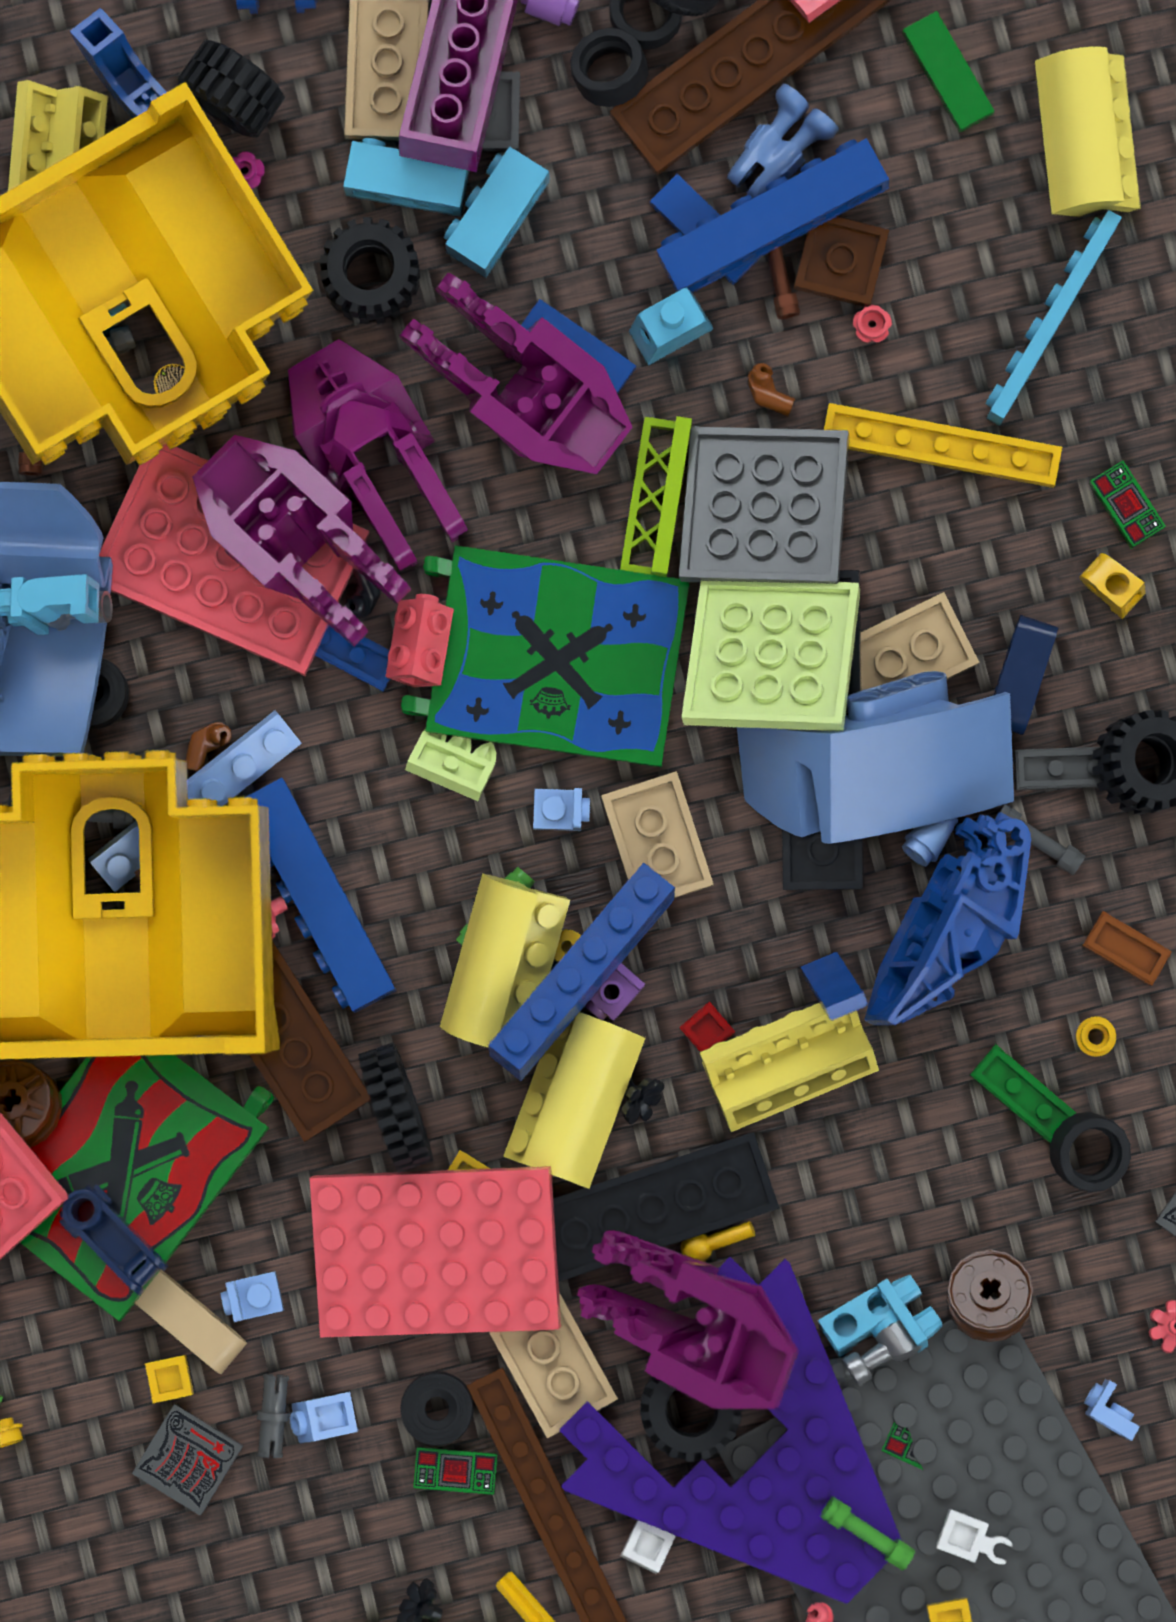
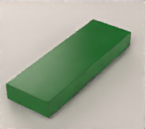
[902,11,995,133]
[969,1044,1077,1144]

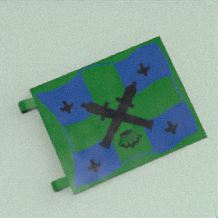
[401,545,690,768]

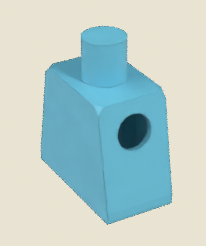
[629,287,713,365]

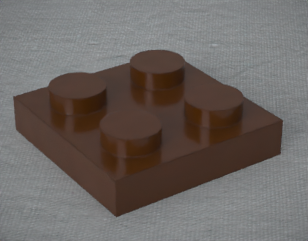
[794,217,889,307]

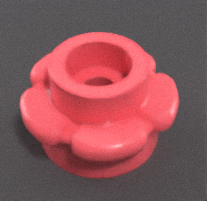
[853,305,892,343]

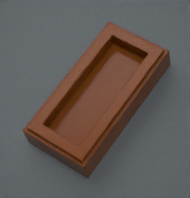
[1082,911,1172,987]

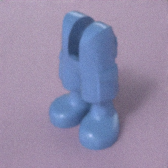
[727,83,839,198]

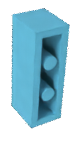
[343,138,470,217]
[444,146,550,278]

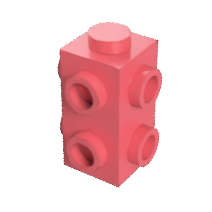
[385,594,454,688]

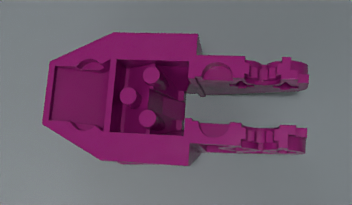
[399,273,633,475]
[288,339,468,571]
[192,435,411,647]
[577,1230,798,1409]

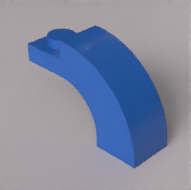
[70,8,167,119]

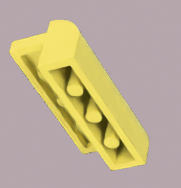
[1035,47,1140,217]
[8,80,108,191]
[440,873,570,1048]
[700,1003,879,1132]
[503,1012,645,1189]

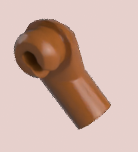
[747,363,795,417]
[185,722,232,772]

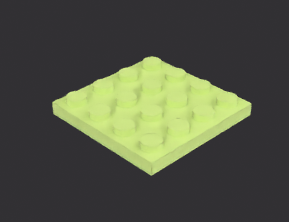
[681,581,860,731]

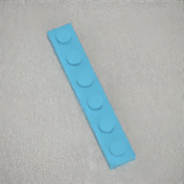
[985,209,1122,426]

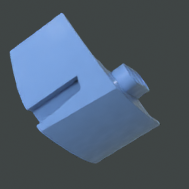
[0,482,113,757]
[737,671,1014,844]

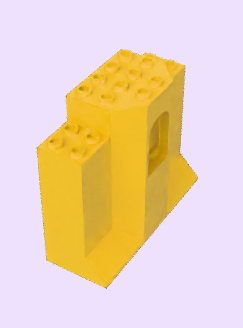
[0,82,313,466]
[0,751,280,1059]

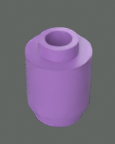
[520,0,580,26]

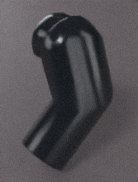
[345,568,381,619]

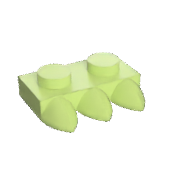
[405,728,496,801]

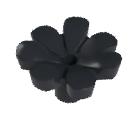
[622,1078,664,1124]
[397,1578,443,1622]

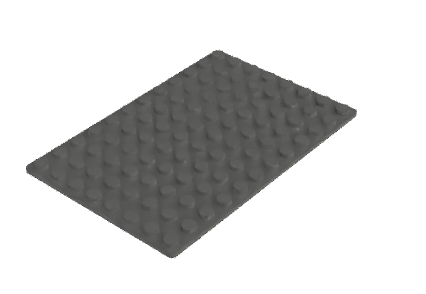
[719,1296,1176,1622]

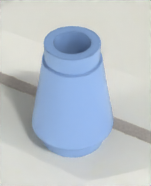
[902,818,958,867]

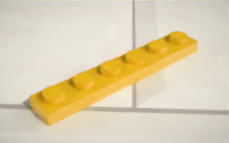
[824,403,1062,488]

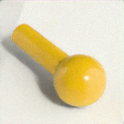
[681,1221,755,1262]

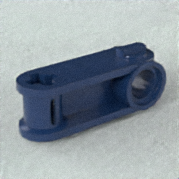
[59,1184,169,1296]

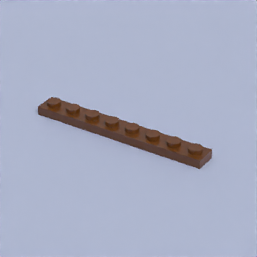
[466,1367,627,1622]

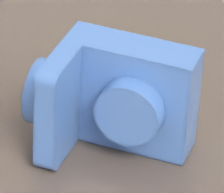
[533,788,590,831]
[221,1271,284,1322]
[1084,1380,1140,1441]
[290,1392,358,1443]

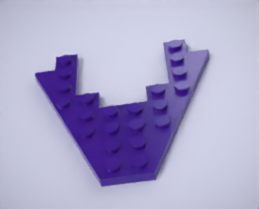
[559,1257,902,1604]

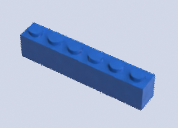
[656,138,889,293]
[244,778,397,1013]
[488,863,675,1081]

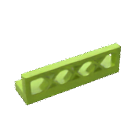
[620,416,692,577]

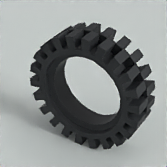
[358,1042,433,1173]

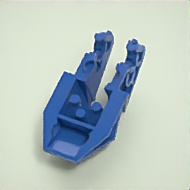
[864,812,1031,1025]

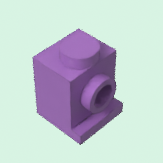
[584,963,645,1022]

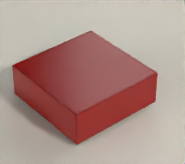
[679,1001,735,1052]

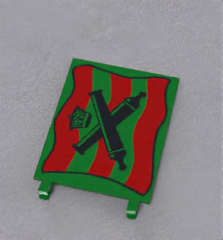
[20,1054,274,1322]

